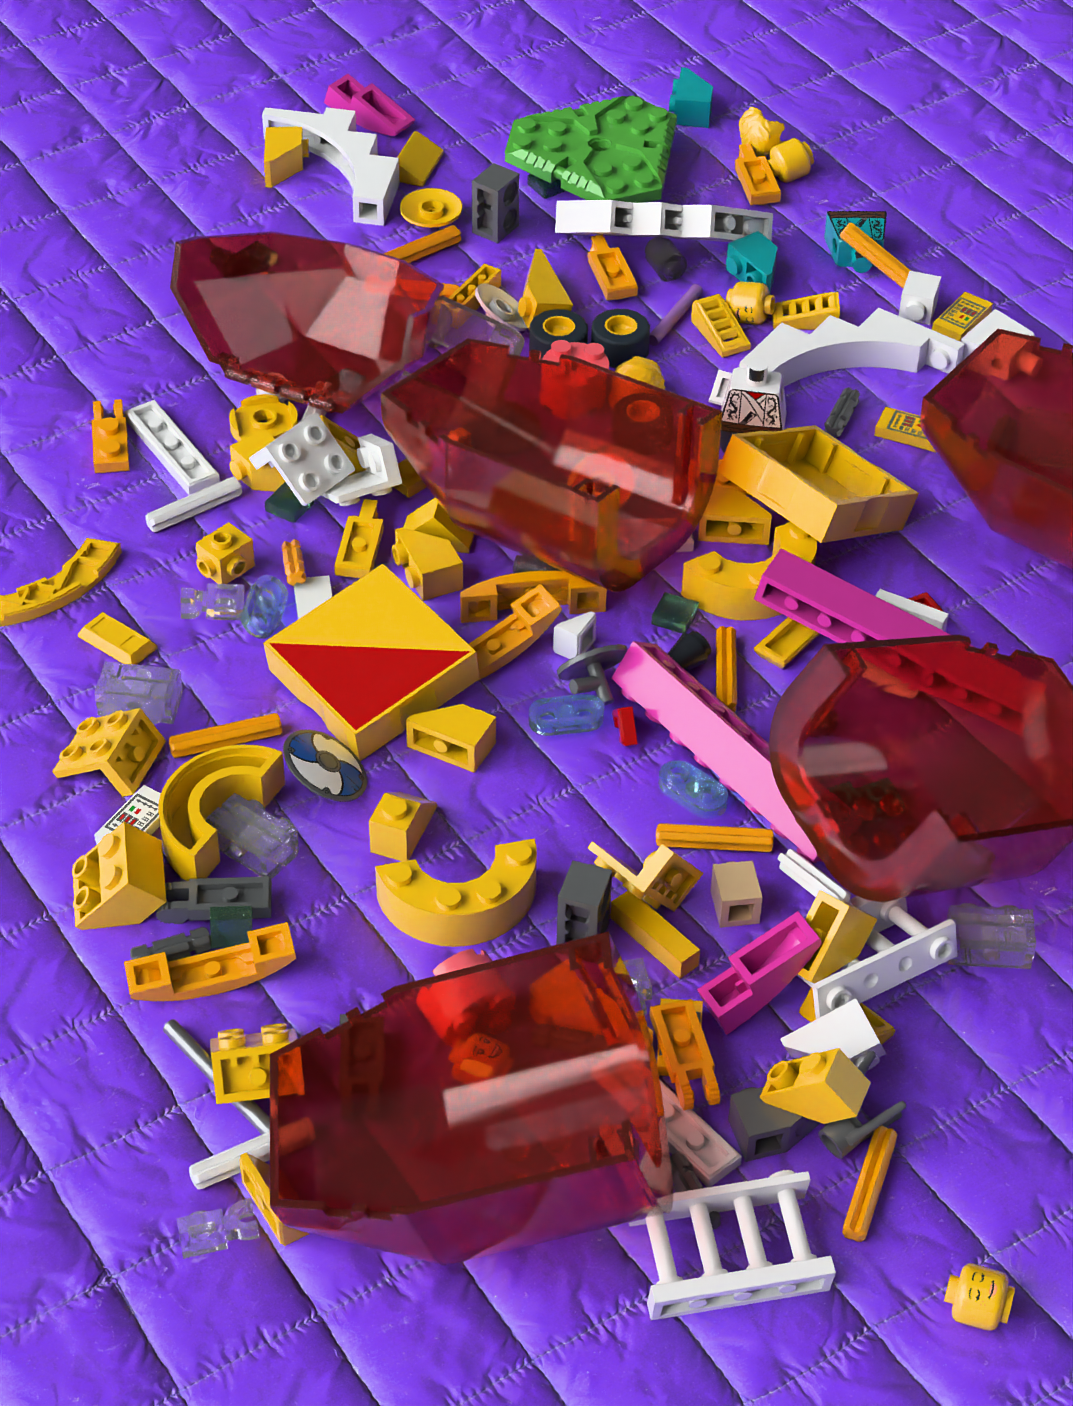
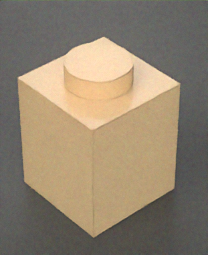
[710,860,763,928]

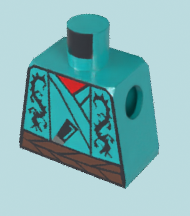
[824,211,887,273]

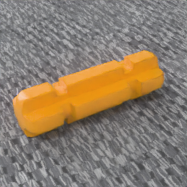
[281,539,307,586]

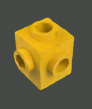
[196,522,255,587]

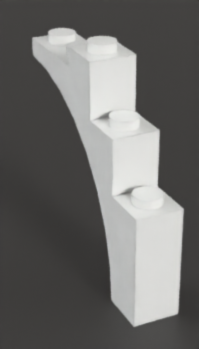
[262,107,400,226]

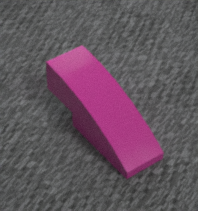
[324,74,415,136]
[697,911,822,1035]

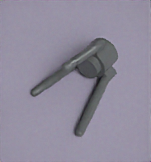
[818,1051,906,1159]

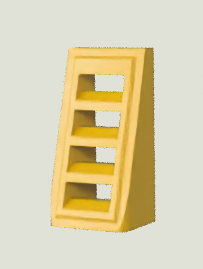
[772,292,840,330]
[691,294,751,358]

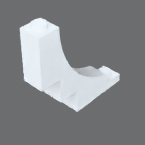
[555,200,773,242]
[739,307,965,387]

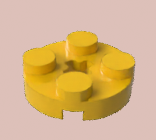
[229,394,298,441]

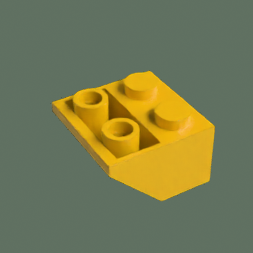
[72,822,166,930]

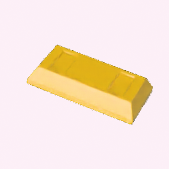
[78,612,158,669]
[754,617,820,669]

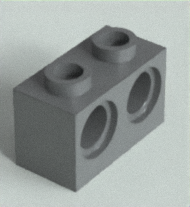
[472,163,519,243]
[556,860,612,960]

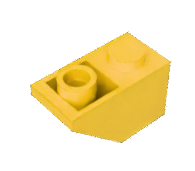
[392,527,463,601]
[760,1048,871,1124]

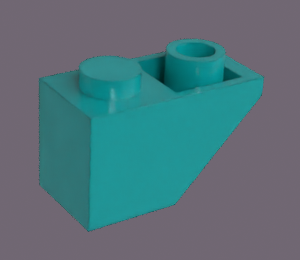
[669,67,713,128]
[726,231,778,294]

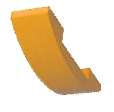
[460,571,607,623]
[469,584,562,681]
[124,922,296,1001]

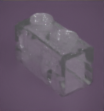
[95,661,183,724]
[206,793,299,879]
[947,903,1036,969]

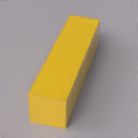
[441,263,501,327]
[610,891,700,979]

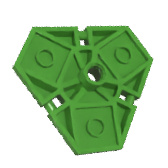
[505,96,677,203]

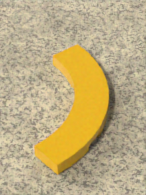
[0,538,122,627]

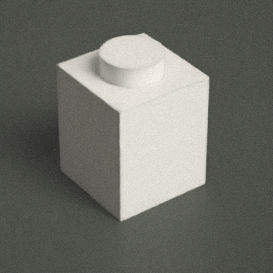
[899,271,941,325]

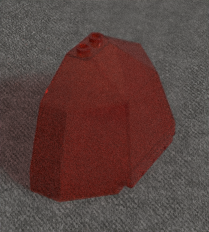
[170,231,444,414]

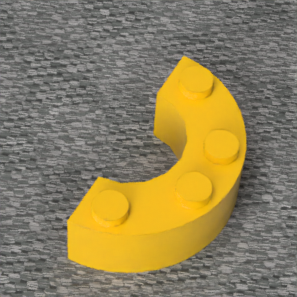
[681,522,817,620]
[158,745,285,881]
[375,838,537,947]

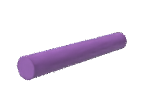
[649,284,703,346]

